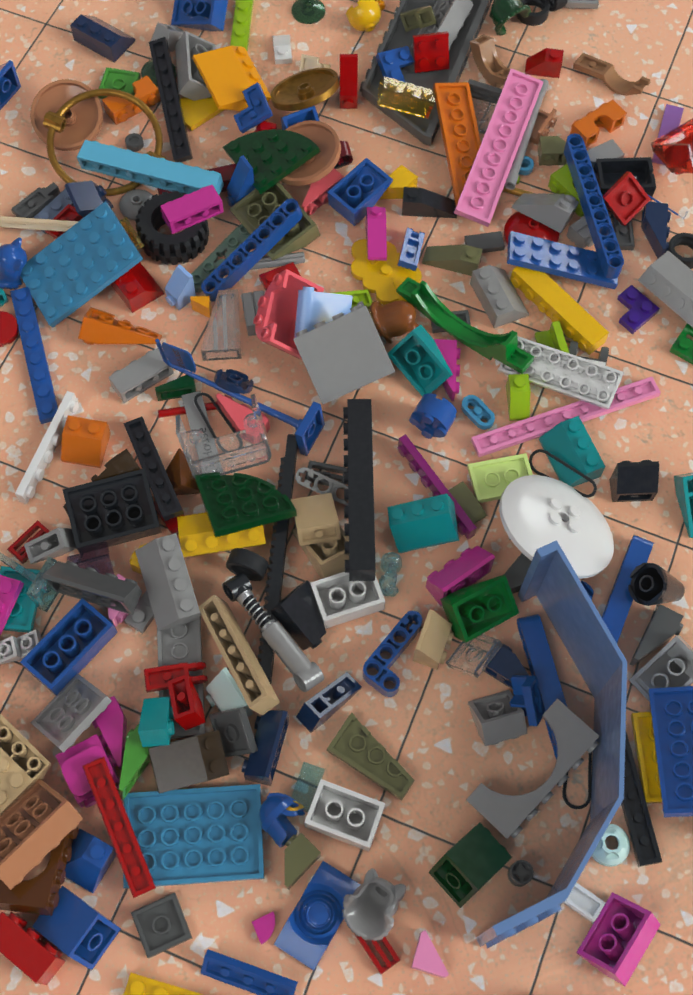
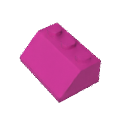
[426,546,495,606]
[576,892,661,986]

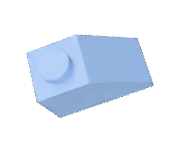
[165,264,196,310]

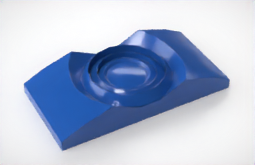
[274,861,361,971]

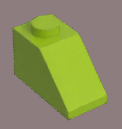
[506,374,530,421]

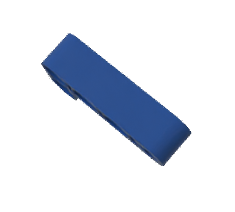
[363,611,423,697]

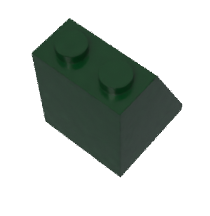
[429,822,513,908]

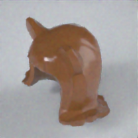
[370,300,419,344]

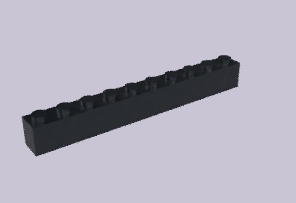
[343,399,376,581]

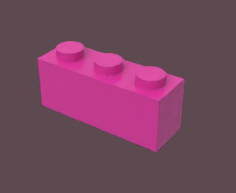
[160,184,224,234]

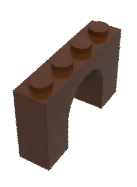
[0,826,78,916]

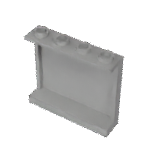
[293,304,395,405]

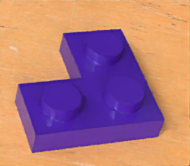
[617,285,660,334]

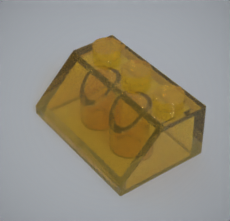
[377,76,435,119]

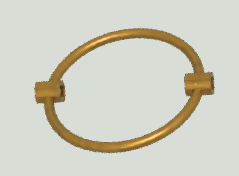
[43,88,166,196]

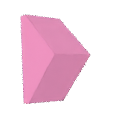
[411,930,449,978]

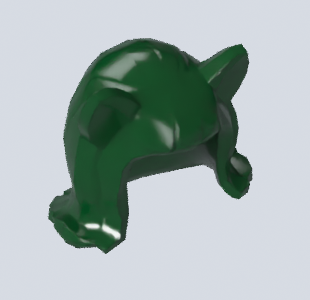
[489,0,531,36]

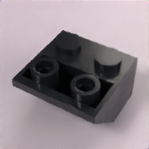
[609,460,659,502]

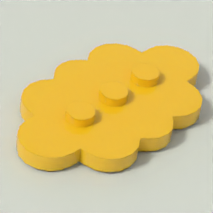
[351,239,422,305]

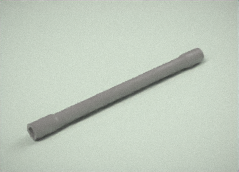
[504,79,549,190]

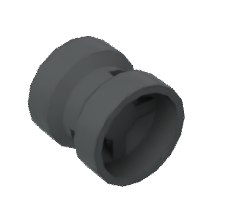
[508,860,534,887]

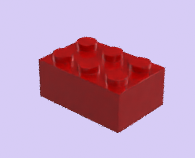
[0,912,66,985]

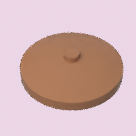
[30,79,103,151]
[280,121,341,186]

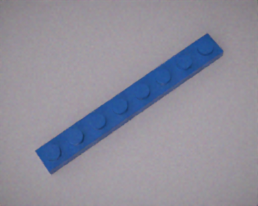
[10,287,58,424]

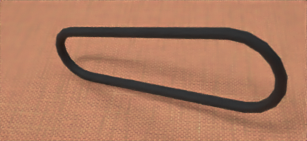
[194,392,243,454]
[529,449,597,498]
[562,752,592,809]

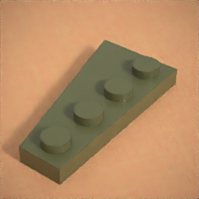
[327,712,414,800]

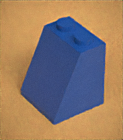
[32,886,121,970]

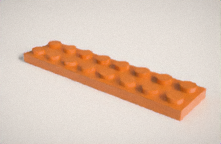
[433,82,481,206]

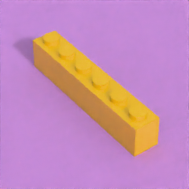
[510,266,609,355]

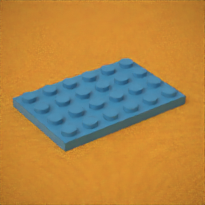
[20,202,143,328]
[123,784,264,889]

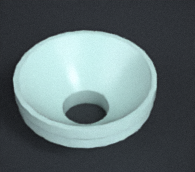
[592,824,630,867]

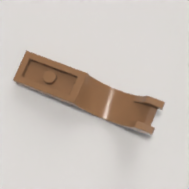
[573,53,651,96]

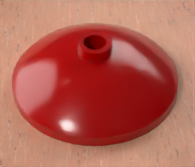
[504,212,559,244]

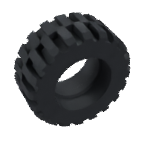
[135,191,209,265]

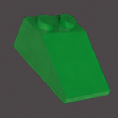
[440,575,519,643]

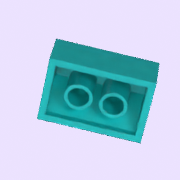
[539,416,605,487]
[387,493,459,553]

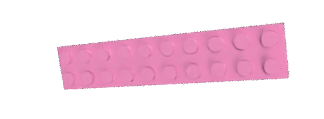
[454,68,544,227]

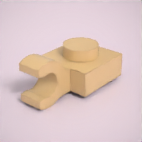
[299,54,331,72]

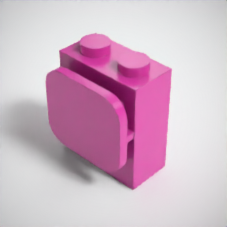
[55,734,120,808]

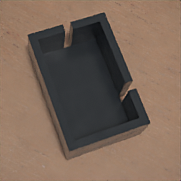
[593,157,656,201]

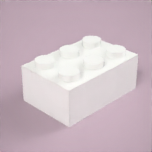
[310,572,385,629]
[304,779,386,852]

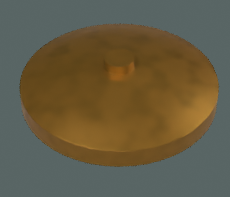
[270,68,340,111]

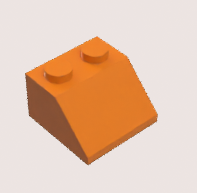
[61,415,111,468]

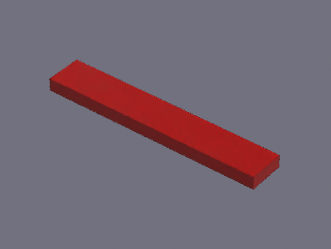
[82,756,156,898]

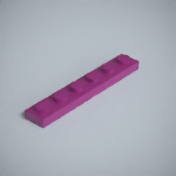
[397,434,477,539]

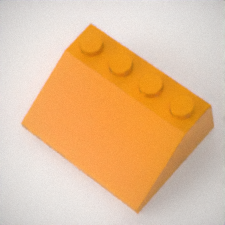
[192,45,272,111]

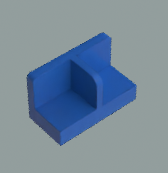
[509,675,544,726]

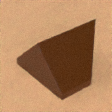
[166,448,203,495]

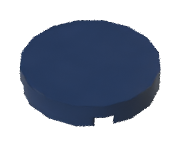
[214,369,254,394]

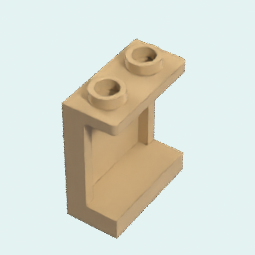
[291,493,341,546]

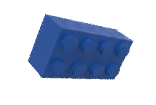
[20,598,118,696]

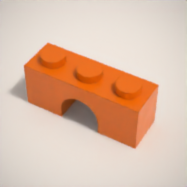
[102,76,161,125]
[570,99,627,148]

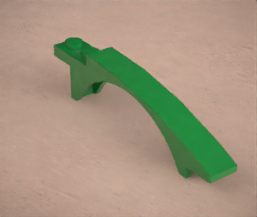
[396,277,534,374]

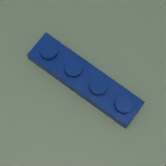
[200,949,298,995]

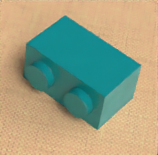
[138,697,175,747]

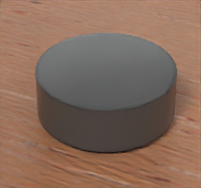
[125,133,144,152]

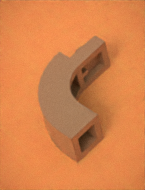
[469,35,510,88]

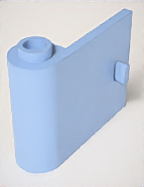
[294,286,353,338]

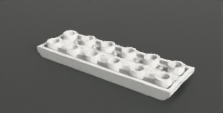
[498,336,624,409]

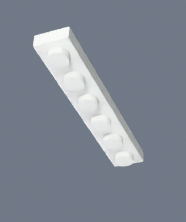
[15,391,79,504]

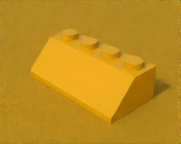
[177,512,266,558]

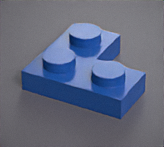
[375,46,414,89]
[234,82,273,133]

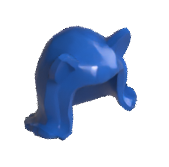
[0,238,27,289]

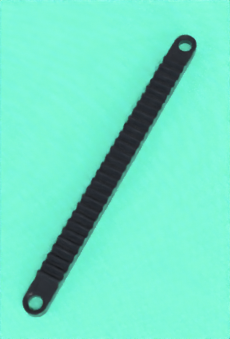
[257,434,298,684]

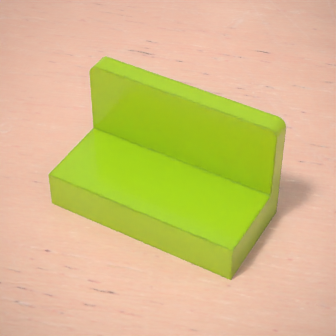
[534,321,569,353]

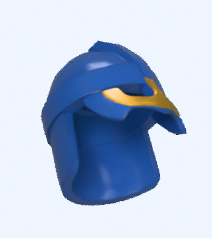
[259,793,305,848]

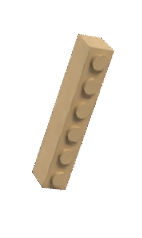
[199,595,280,715]

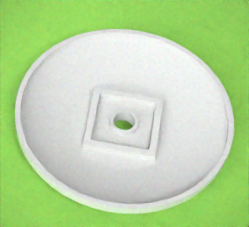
[499,475,614,579]

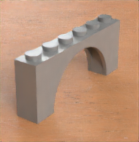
[466,698,599,839]

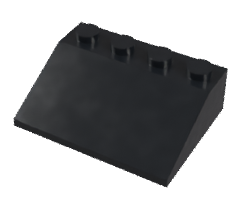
[63,468,162,554]

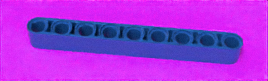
[564,134,624,279]

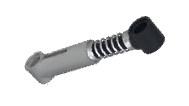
[222,573,324,692]

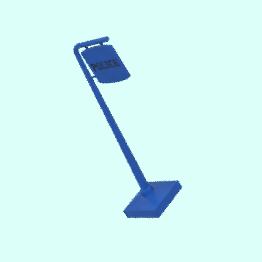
[155,339,325,456]

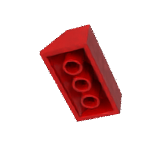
[110,262,164,313]

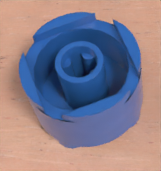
[409,393,457,439]

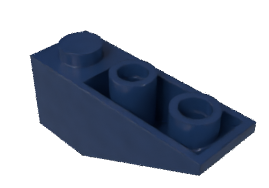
[641,201,671,258]

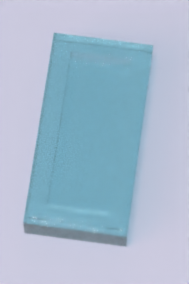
[292,762,325,813]

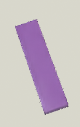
[652,104,684,166]

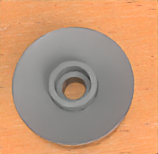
[119,189,153,221]

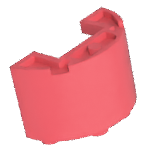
[253,269,324,360]

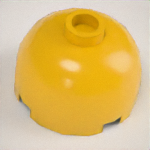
[346,0,381,32]

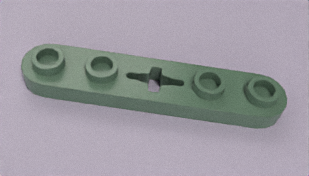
[191,224,250,293]

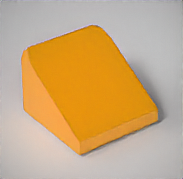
[190,296,211,318]

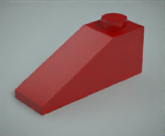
[339,54,358,109]

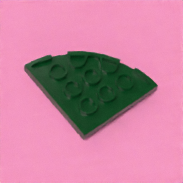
[223,129,321,195]
[194,472,297,538]

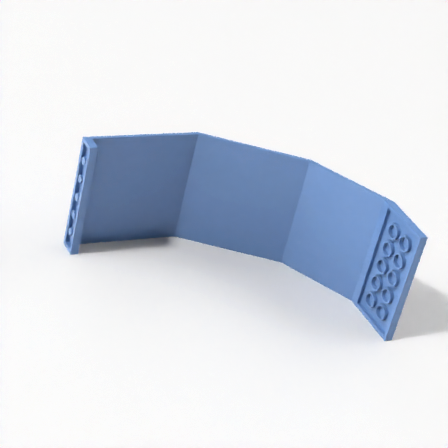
[476,540,627,948]

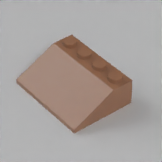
[0,778,83,890]

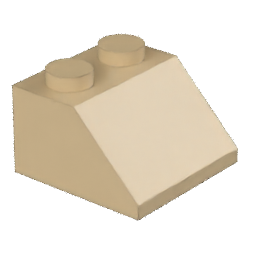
[413,609,454,670]

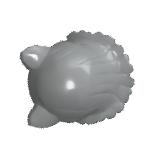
[342,869,406,941]

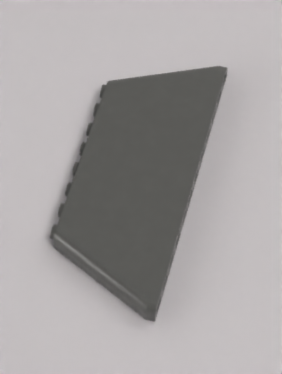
[360,0,492,146]

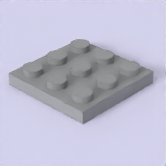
[31,673,112,753]

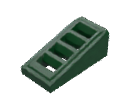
[155,375,196,401]

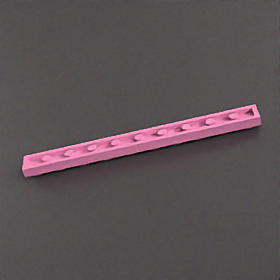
[471,377,661,457]

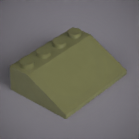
[230,182,320,261]

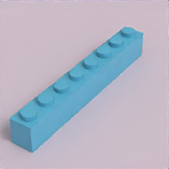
[77,140,224,195]

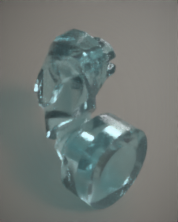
[379,552,402,597]

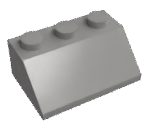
[470,265,529,328]

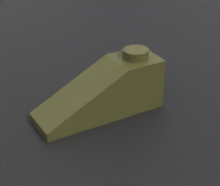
[422,245,483,276]

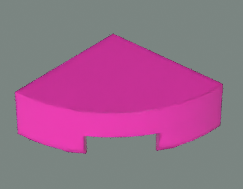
[252,912,276,945]

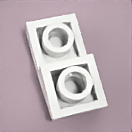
[0,630,42,665]

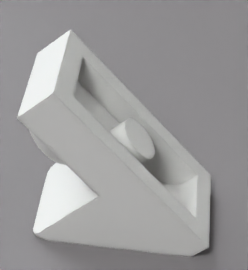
[272,35,292,65]

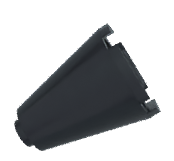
[628,563,685,606]

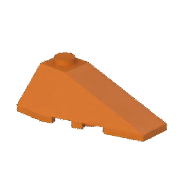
[78,307,162,345]

